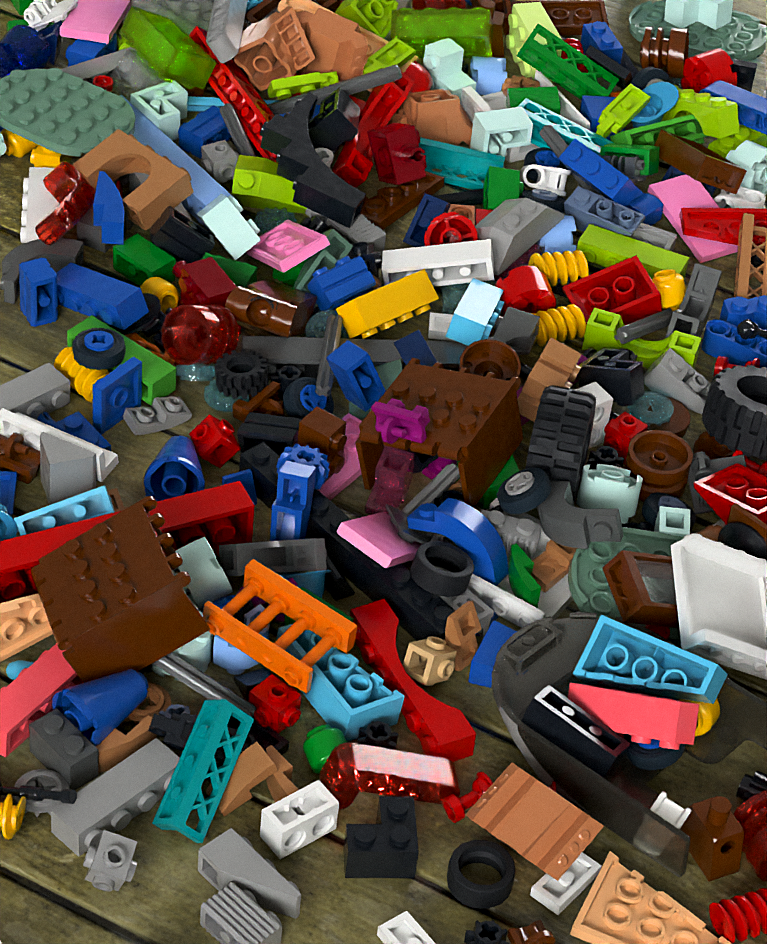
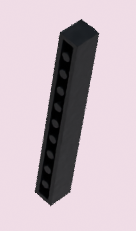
[239,442,455,641]

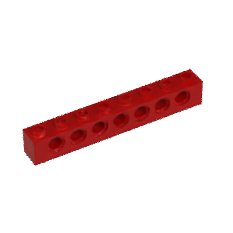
[181,26,279,164]

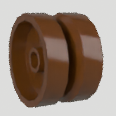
[624,430,693,502]

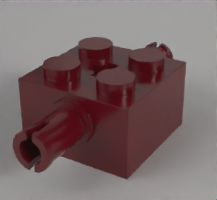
[367,123,427,185]
[172,257,241,342]

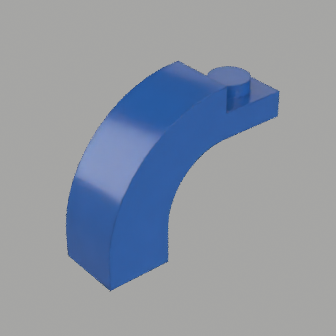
[407,498,508,586]

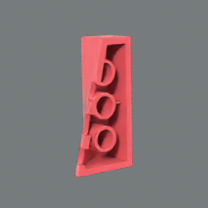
[568,683,699,750]

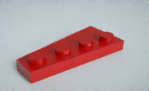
[679,208,767,250]

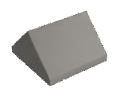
[40,432,96,505]

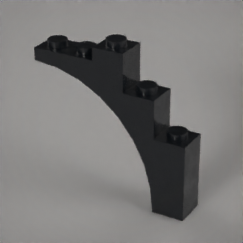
[260,92,366,228]

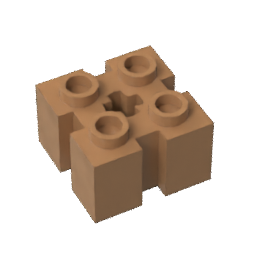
[517,338,582,422]

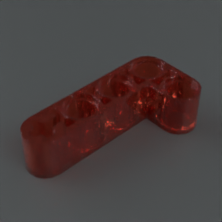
[35,161,96,246]
[319,743,460,810]

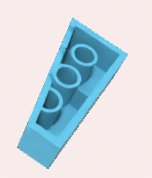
[573,615,728,704]
[276,623,405,742]

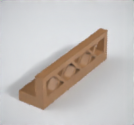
[733,213,767,299]

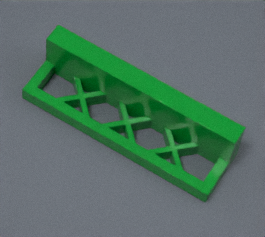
[516,24,619,100]

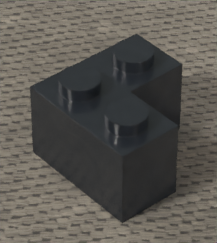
[308,87,360,154]
[578,348,644,406]
[343,796,419,878]

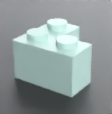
[664,0,733,30]
[423,38,476,101]
[130,79,188,140]
[470,106,533,157]
[196,194,261,260]

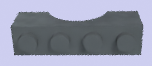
[488,307,540,355]

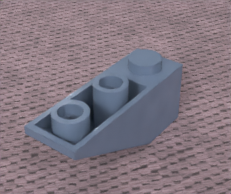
[564,186,645,236]

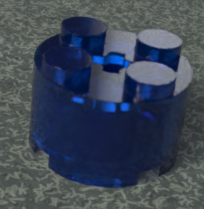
[0,25,52,78]

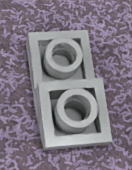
[123,396,192,435]

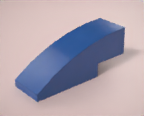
[93,171,124,245]
[270,460,316,541]

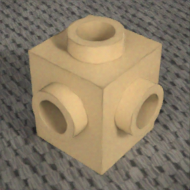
[403,636,457,686]

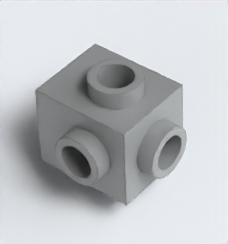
[201,140,239,183]
[83,830,138,892]

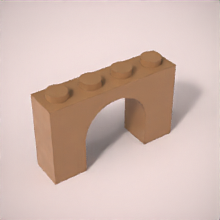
[71,129,194,231]

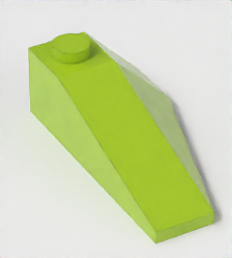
[334,0,398,39]
[231,155,306,214]

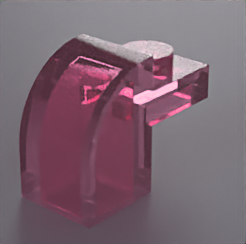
[365,446,414,515]

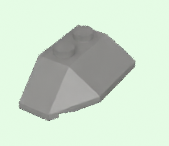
[475,198,564,276]

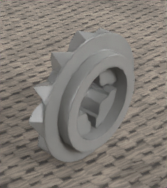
[14,769,69,817]

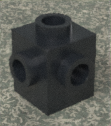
[347,242,382,279]

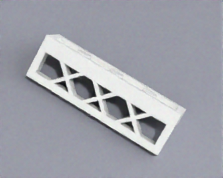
[0,408,119,482]

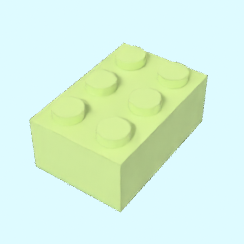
[505,2,562,83]

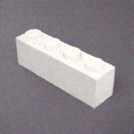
[20,167,62,243]
[382,239,494,287]

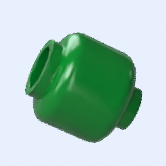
[303,724,352,778]

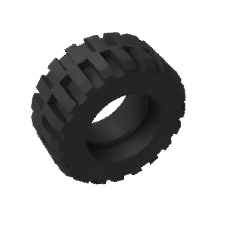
[702,365,767,460]
[525,385,596,502]

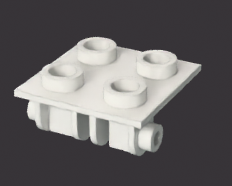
[24,0,78,32]

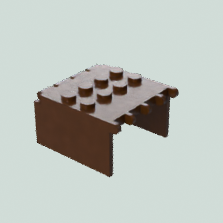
[355,358,523,508]
[31,496,210,683]

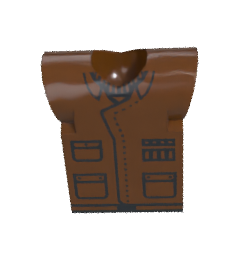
[225,279,317,338]

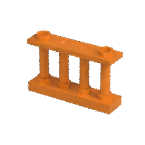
[203,559,357,694]

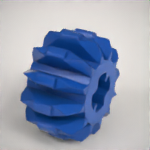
[276,443,330,490]

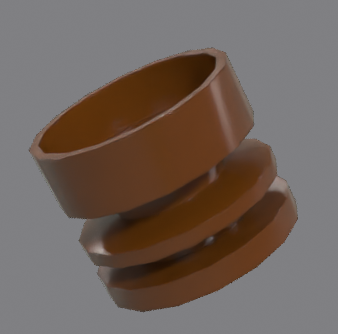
[640,26,689,80]
[458,339,521,381]

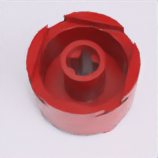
[681,48,737,93]
[495,266,556,316]

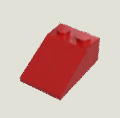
[562,255,662,325]
[694,463,767,525]

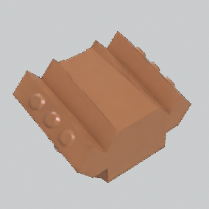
[234,5,315,92]
[296,8,369,82]
[388,89,473,147]
[465,762,604,881]

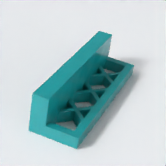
[518,98,613,155]
[419,137,506,190]
[152,699,254,843]

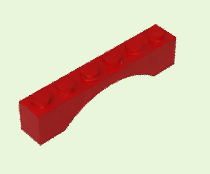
[331,71,414,188]
[350,598,476,767]

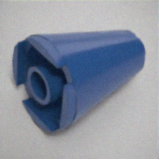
[144,436,205,502]
[52,669,149,746]

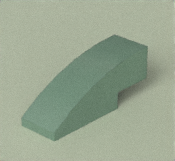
[293,229,353,308]

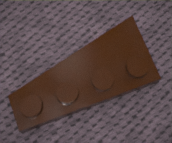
[361,171,444,230]

